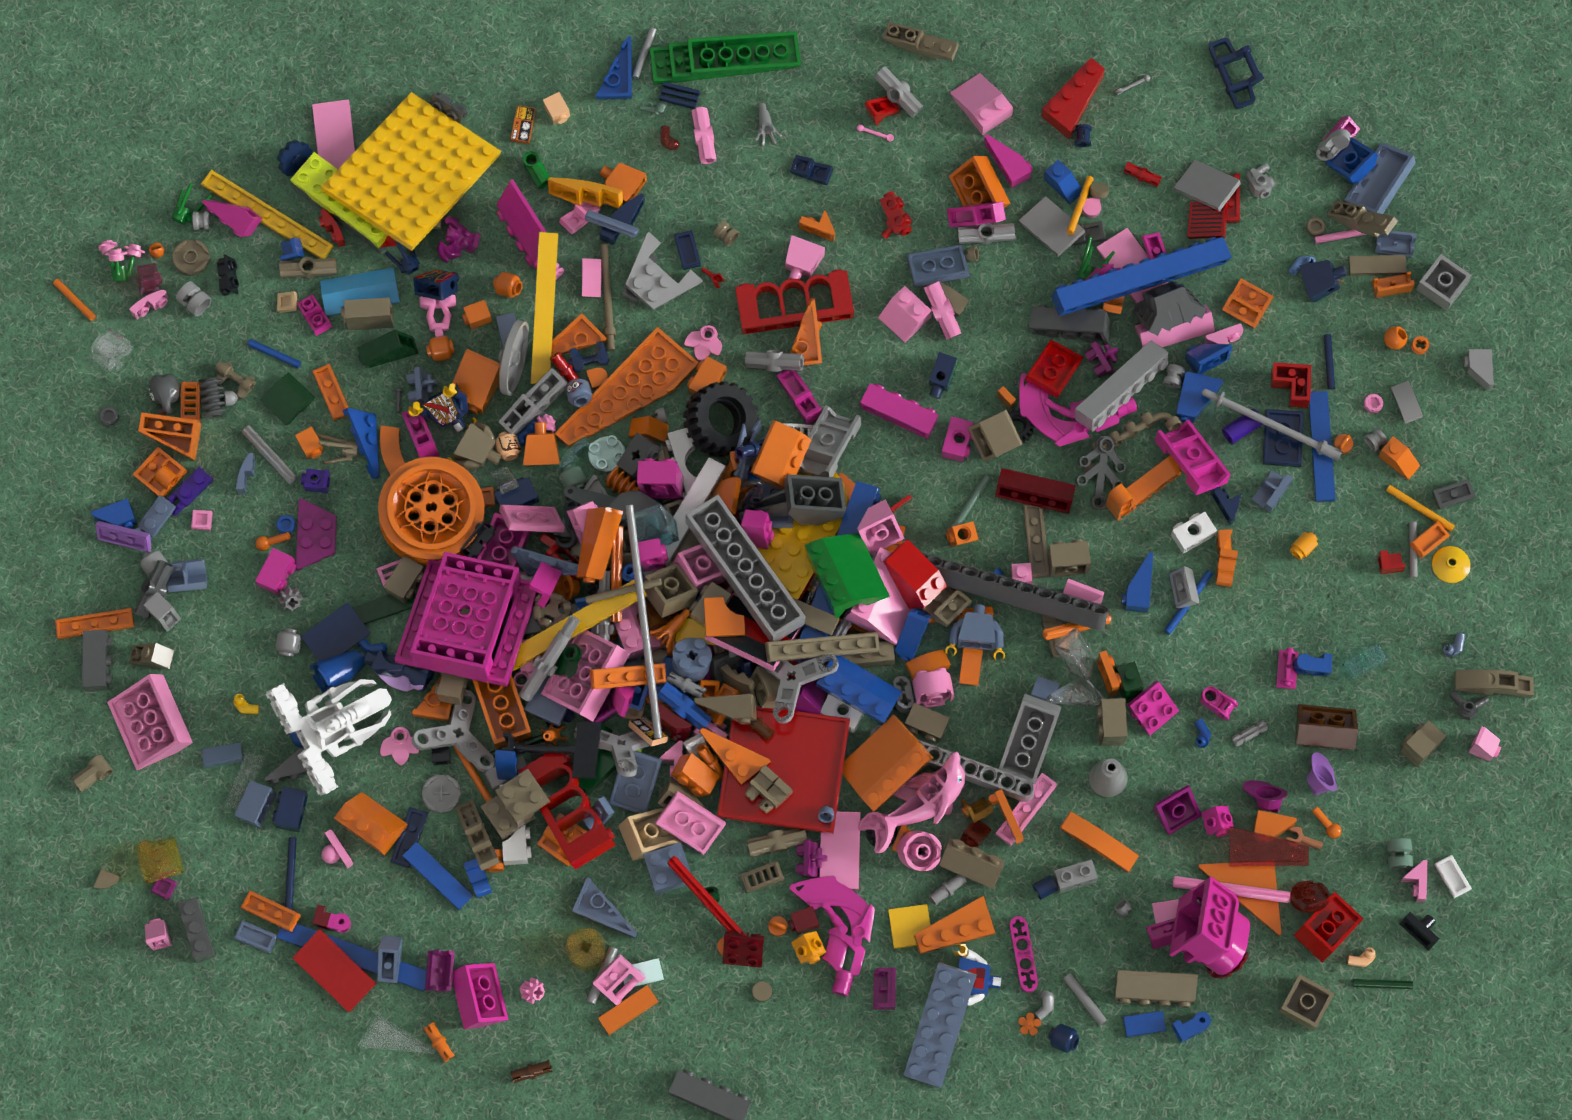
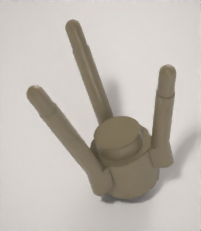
[316,434,358,465]

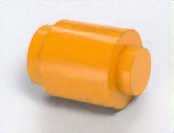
[1290,532,1318,560]

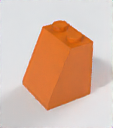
[452,349,500,415]

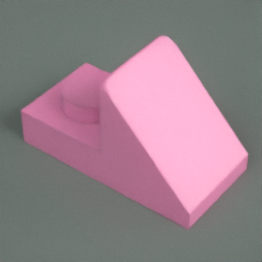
[1204,323,1243,344]
[660,741,683,781]
[1401,860,1427,903]

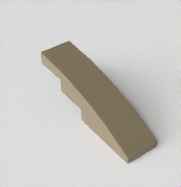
[455,799,500,871]

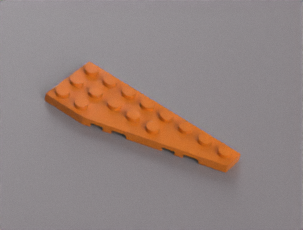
[555,327,699,448]

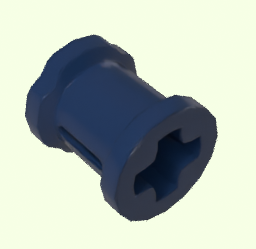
[1075,124,1092,147]

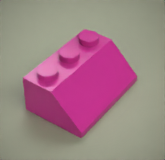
[452,963,508,1029]

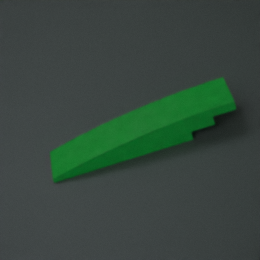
[649,31,801,84]

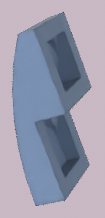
[236,453,255,494]

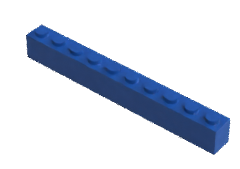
[1051,237,1232,317]
[795,481,881,663]

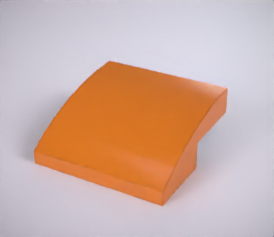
[1222,278,1274,328]
[711,477,742,515]

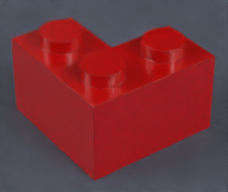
[1270,362,1312,408]

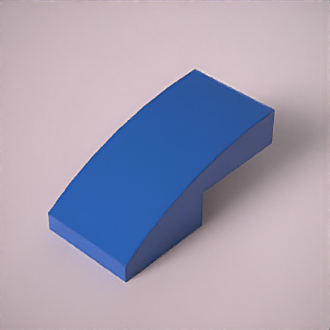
[495,750,518,780]

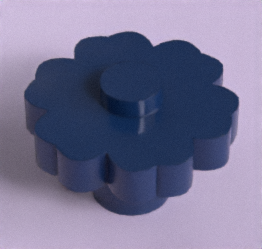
[277,140,313,177]

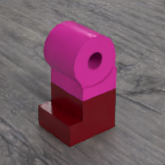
[312,904,351,933]

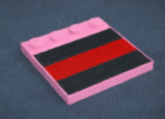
[705,592,804,672]

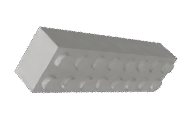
[686,495,806,642]

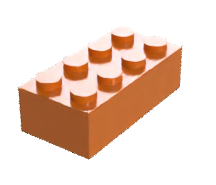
[472,674,533,749]

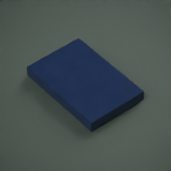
[1263,409,1304,467]
[301,602,371,661]

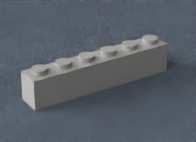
[1075,340,1168,432]

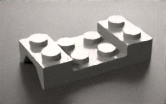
[798,405,861,477]

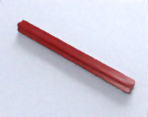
[667,856,746,936]

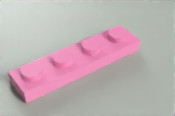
[995,773,1058,846]

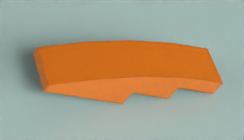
[1060,811,1139,872]

